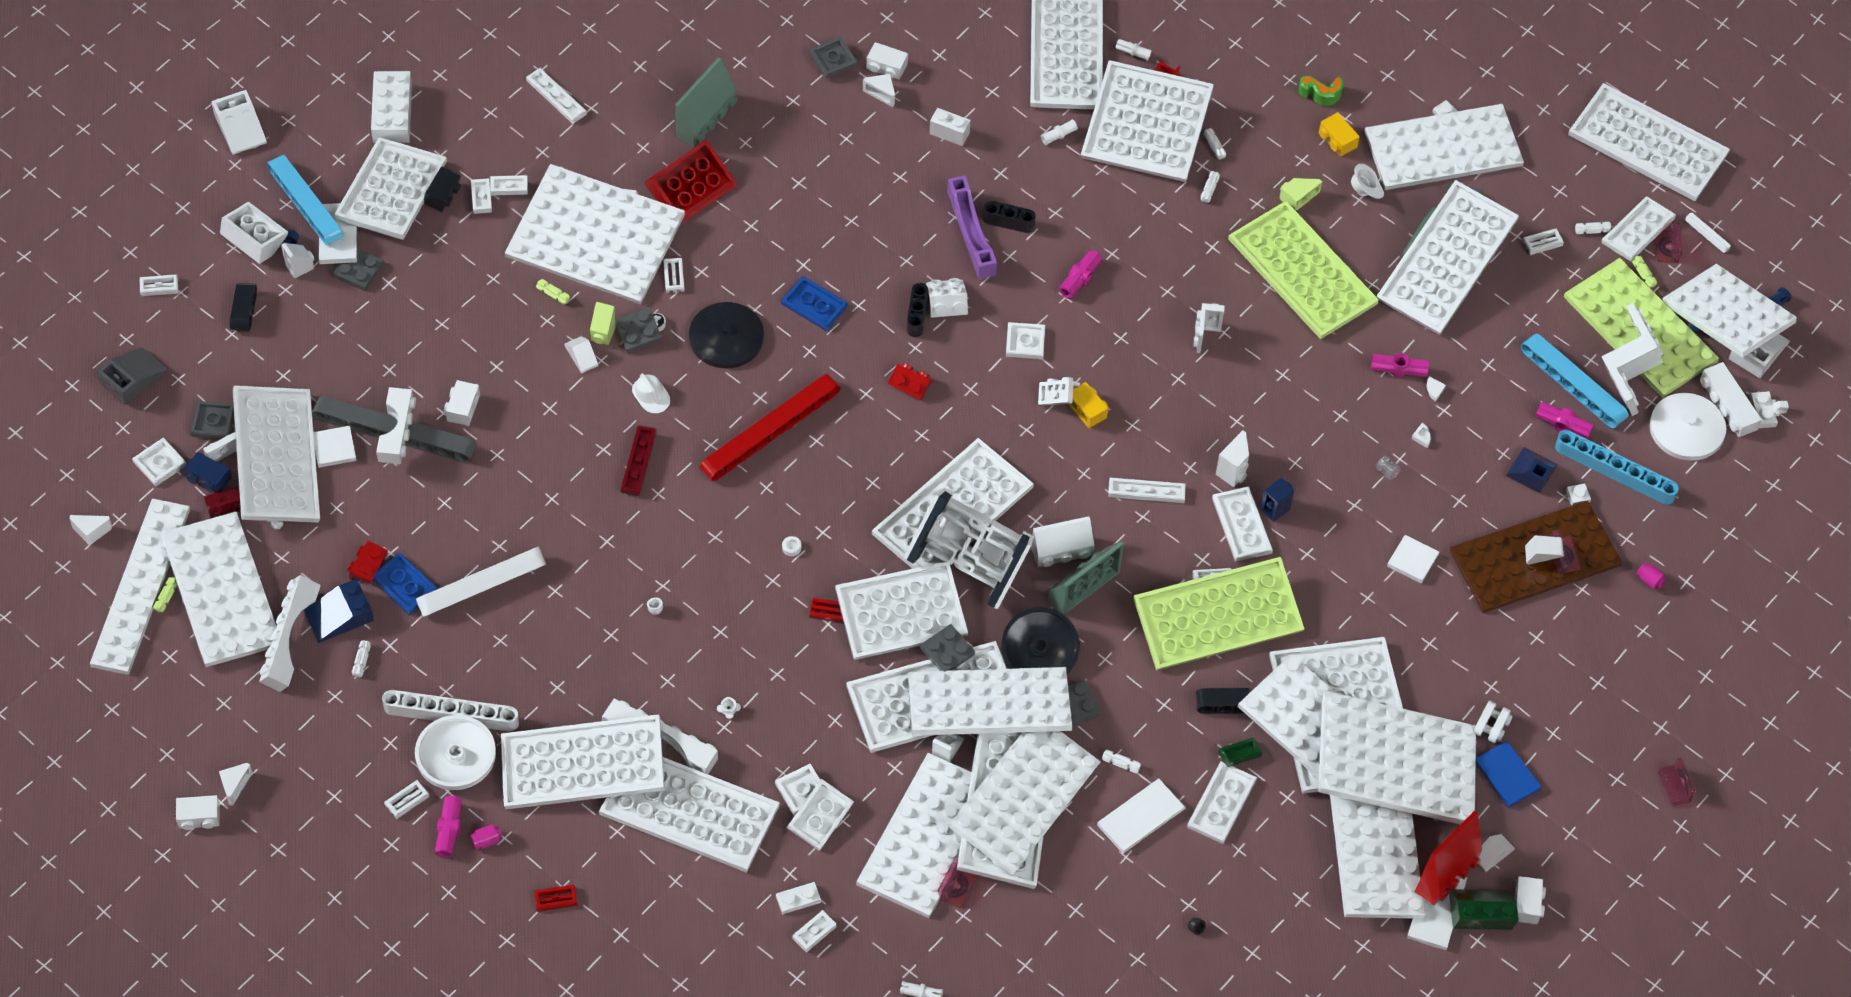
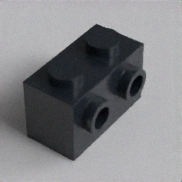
[424,166,461,212]

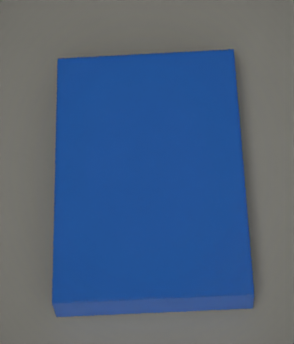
[781,276,848,331]
[373,552,438,615]
[1475,741,1542,808]

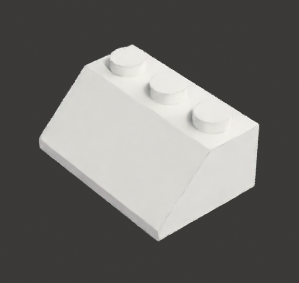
[220,202,288,264]
[1031,516,1094,567]

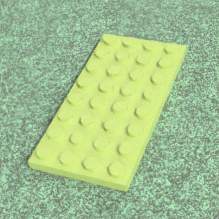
[1228,201,1379,339]
[1564,258,1719,398]
[1133,557,1305,671]

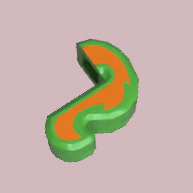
[1298,75,1344,106]

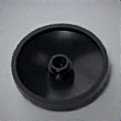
[689,302,764,368]
[1001,607,1080,675]

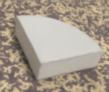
[1426,376,1446,402]
[1411,423,1431,448]

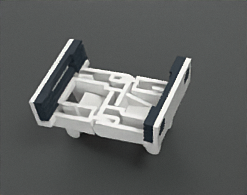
[903,488,1034,609]

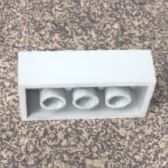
[371,71,412,143]

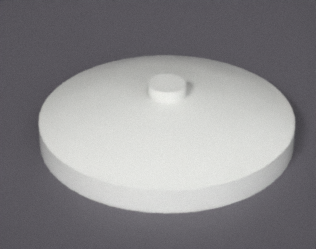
[1650,393,1726,461]
[415,715,496,790]

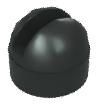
[1188,917,1206,935]

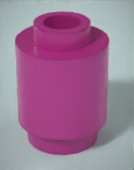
[1636,562,1666,590]
[470,824,502,850]

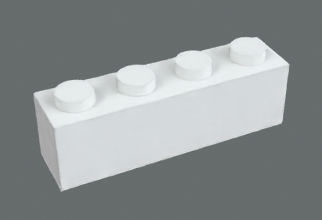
[1700,362,1762,438]

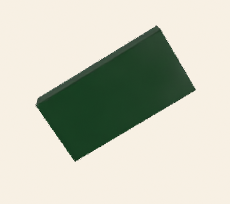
[1218,738,1263,767]

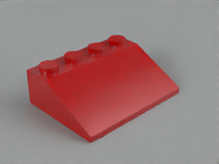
[644,139,738,223]
[1414,810,1482,906]

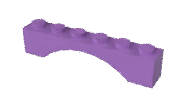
[947,175,997,279]

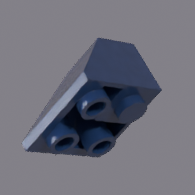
[1506,447,1558,493]

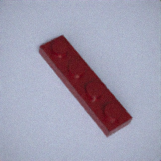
[621,425,657,496]

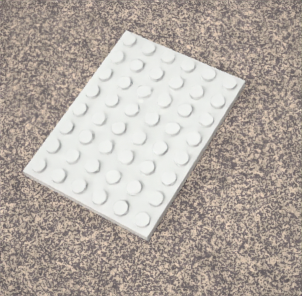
[505,164,685,305]
[1269,637,1403,794]
[1318,691,1476,824]

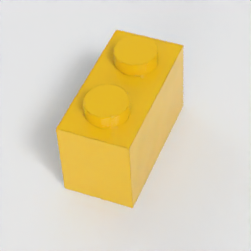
[1319,112,1360,157]
[1068,382,1109,429]

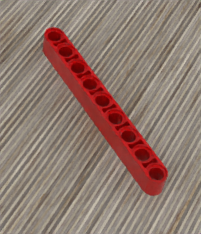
[699,374,841,482]

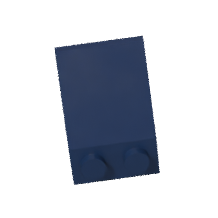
[304,579,374,643]

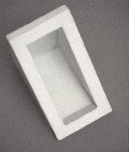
[863,74,895,107]
[564,336,598,373]
[70,515,112,546]
[1525,535,1564,565]
[932,734,964,762]
[219,763,252,806]
[1478,834,1515,872]

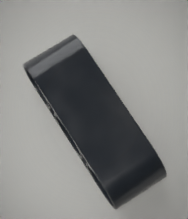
[983,201,1036,233]
[230,283,257,331]
[907,283,928,337]
[1196,688,1252,714]

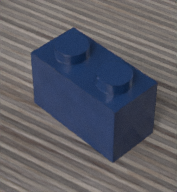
[184,452,232,493]
[1261,477,1294,522]

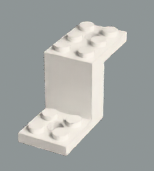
[1602,303,1664,416]

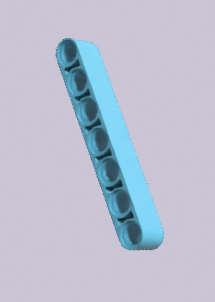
[267,155,343,246]
[1521,333,1629,429]
[1555,430,1679,505]

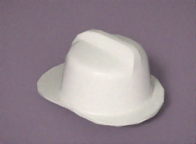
[1351,164,1384,199]
[632,373,670,414]

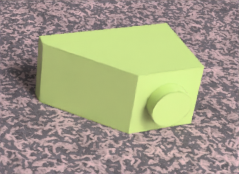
[1279,178,1322,211]
[590,302,616,345]

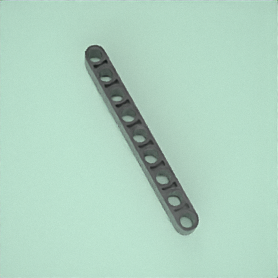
[312,396,477,463]

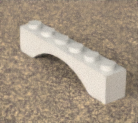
[259,575,321,692]
[602,699,718,774]

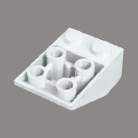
[211,90,267,155]
[1729,334,1790,378]

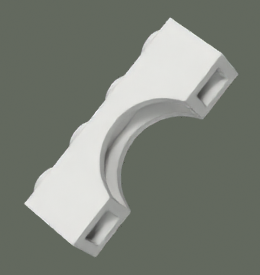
[376,387,416,464]

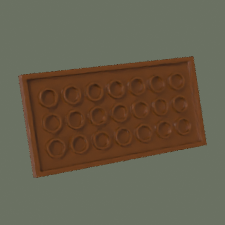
[1449,501,1622,613]

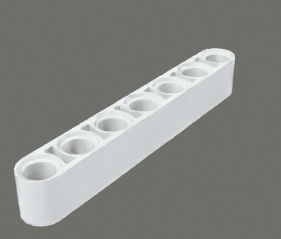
[416,546,546,617]
[382,690,519,731]

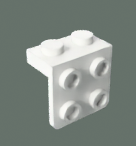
[926,278,968,318]
[1193,303,1225,353]

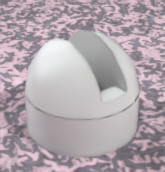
[647,598,663,615]

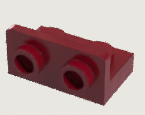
[204,486,241,518]

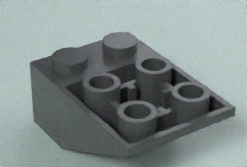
[97,347,168,405]

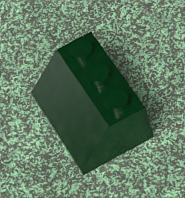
[1449,889,1519,930]

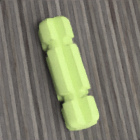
[1632,256,1657,288]
[536,279,570,305]
[153,577,178,612]

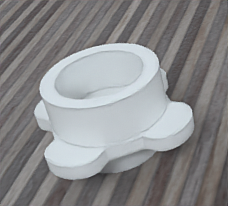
[717,697,741,719]

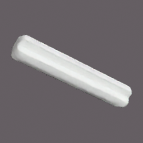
[1685,213,1731,253]

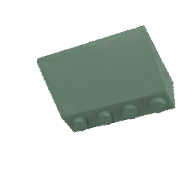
[675,57,737,148]
[1047,541,1124,615]

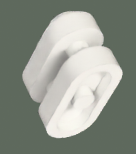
[1474,700,1513,743]

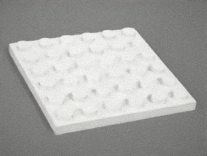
[1081,60,1214,182]

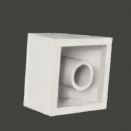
[1216,431,1249,487]

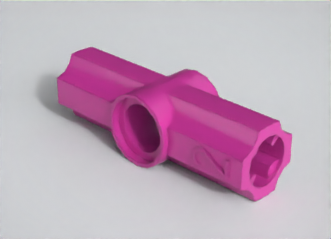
[1059,250,1102,299]
[1371,353,1429,377]
[1535,401,1594,439]
[435,795,462,858]

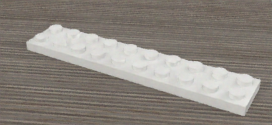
[90,499,190,675]

